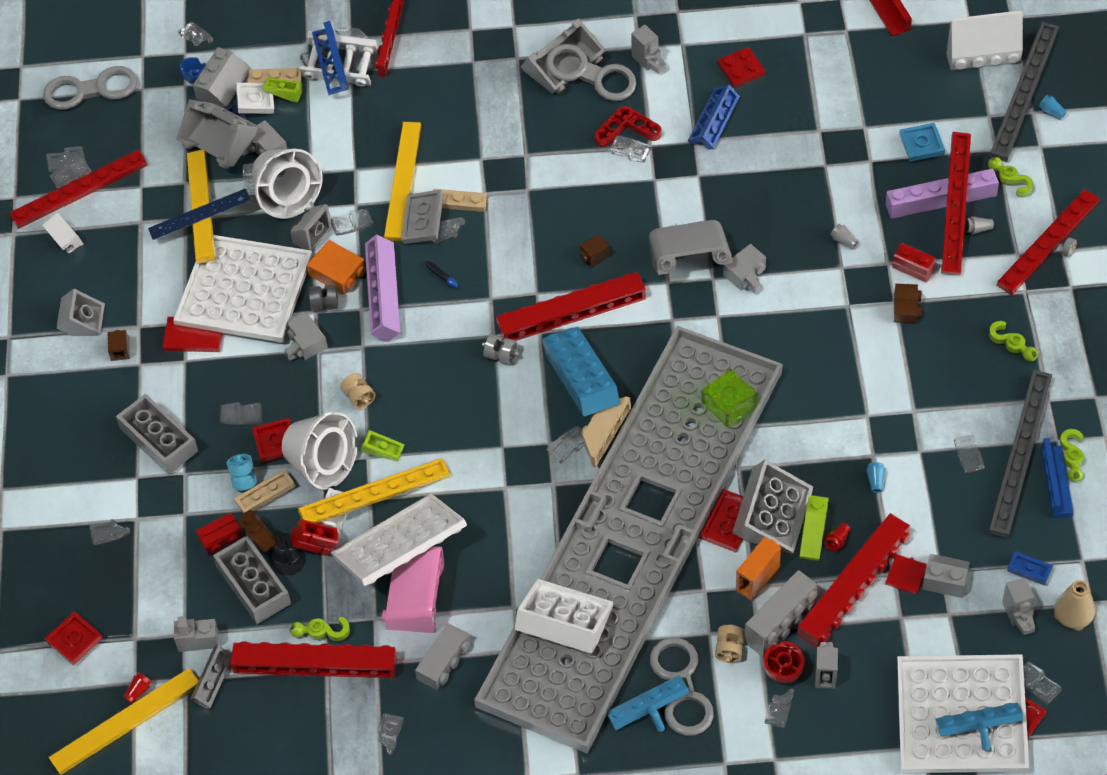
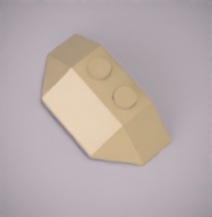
[581,396,631,468]

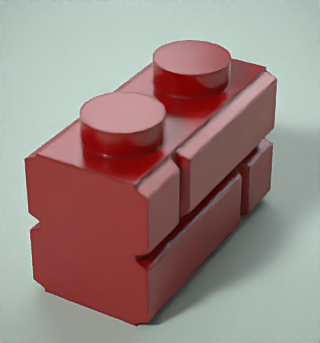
[892,243,936,282]
[196,513,244,556]
[291,519,338,556]

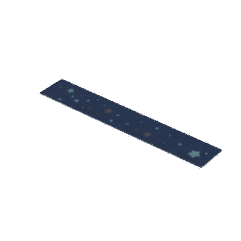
[148,188,250,240]

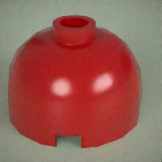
[763,641,805,684]

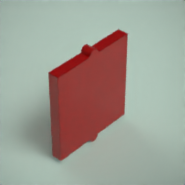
[885,554,927,595]

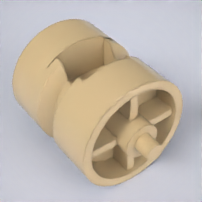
[340,373,376,409]
[715,625,745,663]

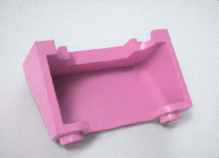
[382,546,444,633]

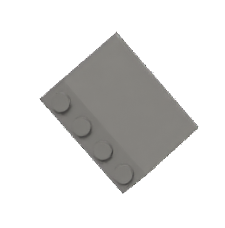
[732,460,813,554]

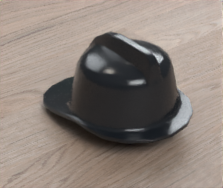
[270,531,305,576]

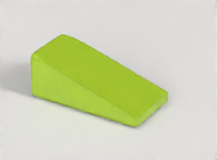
[262,77,302,103]
[360,430,405,462]

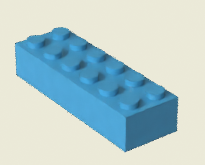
[542,326,620,417]

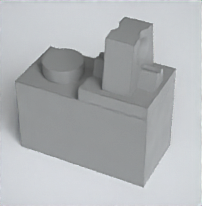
[631,25,667,73]
[242,121,287,156]
[723,244,766,294]
[284,312,328,361]
[1002,577,1035,635]
[174,616,219,652]
[815,642,838,689]

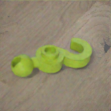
[988,157,1033,196]
[989,321,1038,362]
[1060,429,1084,482]
[289,617,350,641]

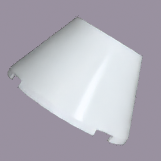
[252,149,322,219]
[282,412,357,490]

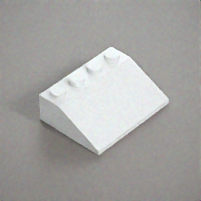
[946,10,1023,70]
[514,579,614,654]

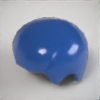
[180,57,206,83]

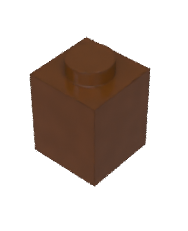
[580,234,609,268]
[107,330,130,361]

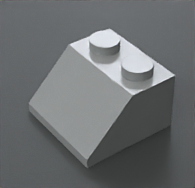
[290,204,332,251]
[57,289,105,336]
[922,554,970,598]

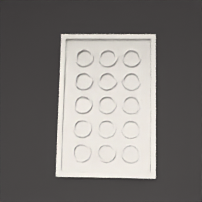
[331,493,467,586]

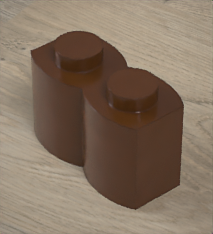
[894,283,922,323]
[238,510,276,552]

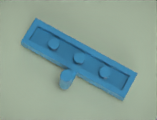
[607,675,689,732]
[935,702,1023,751]

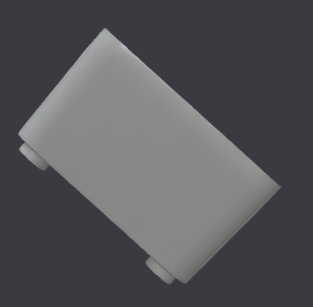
[521,18,606,94]
[176,99,259,168]
[649,220,732,275]

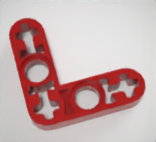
[595,106,661,147]

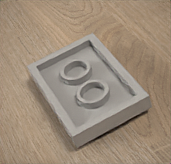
[401,190,444,244]

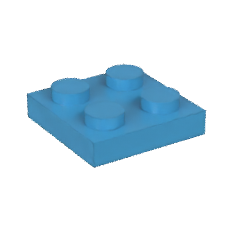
[899,123,945,162]

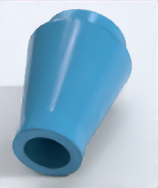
[1039,95,1067,120]
[866,462,886,493]

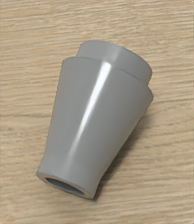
[965,216,994,235]
[830,224,859,249]

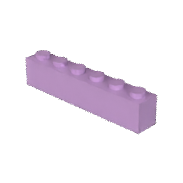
[885,169,999,219]
[365,235,400,342]

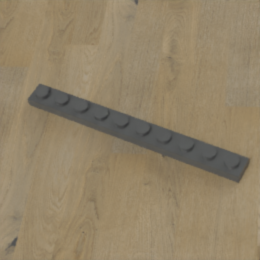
[990,22,1059,162]
[989,370,1053,538]

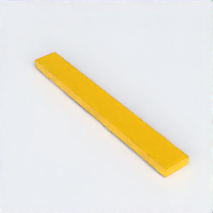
[384,122,421,241]
[187,149,215,264]
[298,458,450,523]
[49,668,199,775]

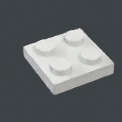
[236,82,274,114]

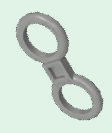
[546,44,636,102]
[43,66,137,110]
[650,637,714,736]

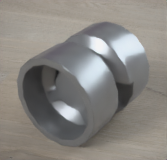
[309,284,338,311]

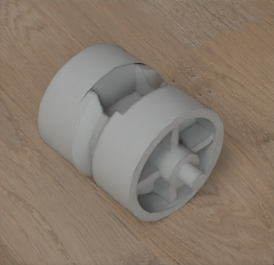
[482,334,519,365]

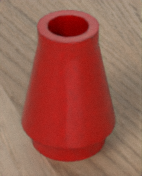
[825,523,851,551]
[123,672,152,704]

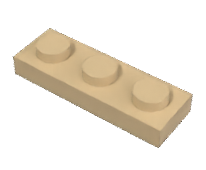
[248,68,302,83]
[433,188,487,212]
[234,469,295,514]

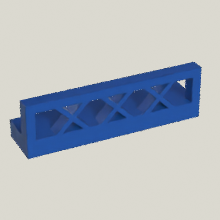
[312,21,349,95]
[688,85,740,150]
[1041,438,1073,518]

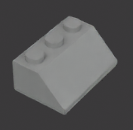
[193,47,251,107]

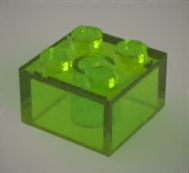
[701,369,757,427]

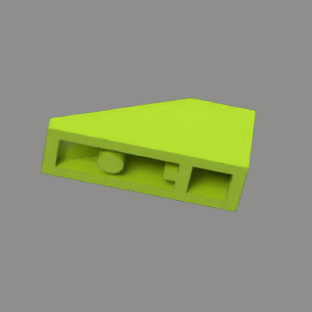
[799,495,829,561]

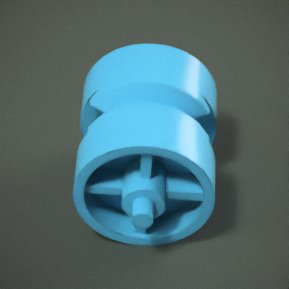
[227,454,258,491]

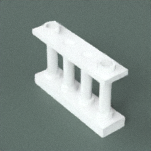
[300,31,379,87]

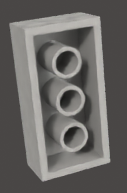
[116,393,198,475]
[213,536,291,624]
[745,570,817,657]

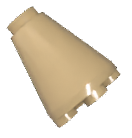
[1054,580,1095,631]

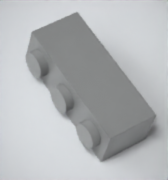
[415,623,470,690]

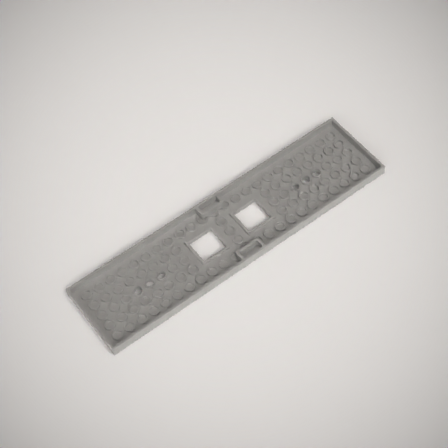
[474,326,783,754]

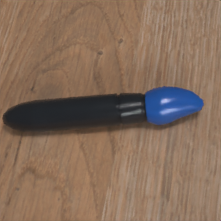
[425,261,458,288]

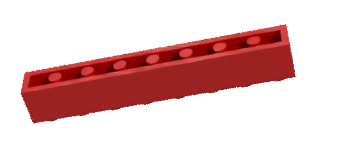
[496,272,646,341]
[797,513,910,648]
[231,641,397,678]

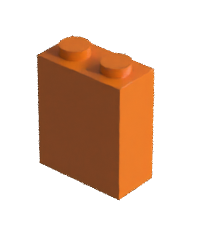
[307,240,366,295]
[736,537,781,601]

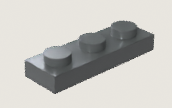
[190,645,232,709]

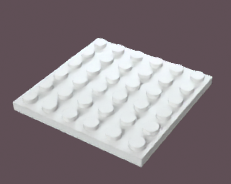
[173,235,313,342]
[897,655,1029,773]

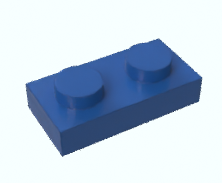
[1007,551,1053,585]

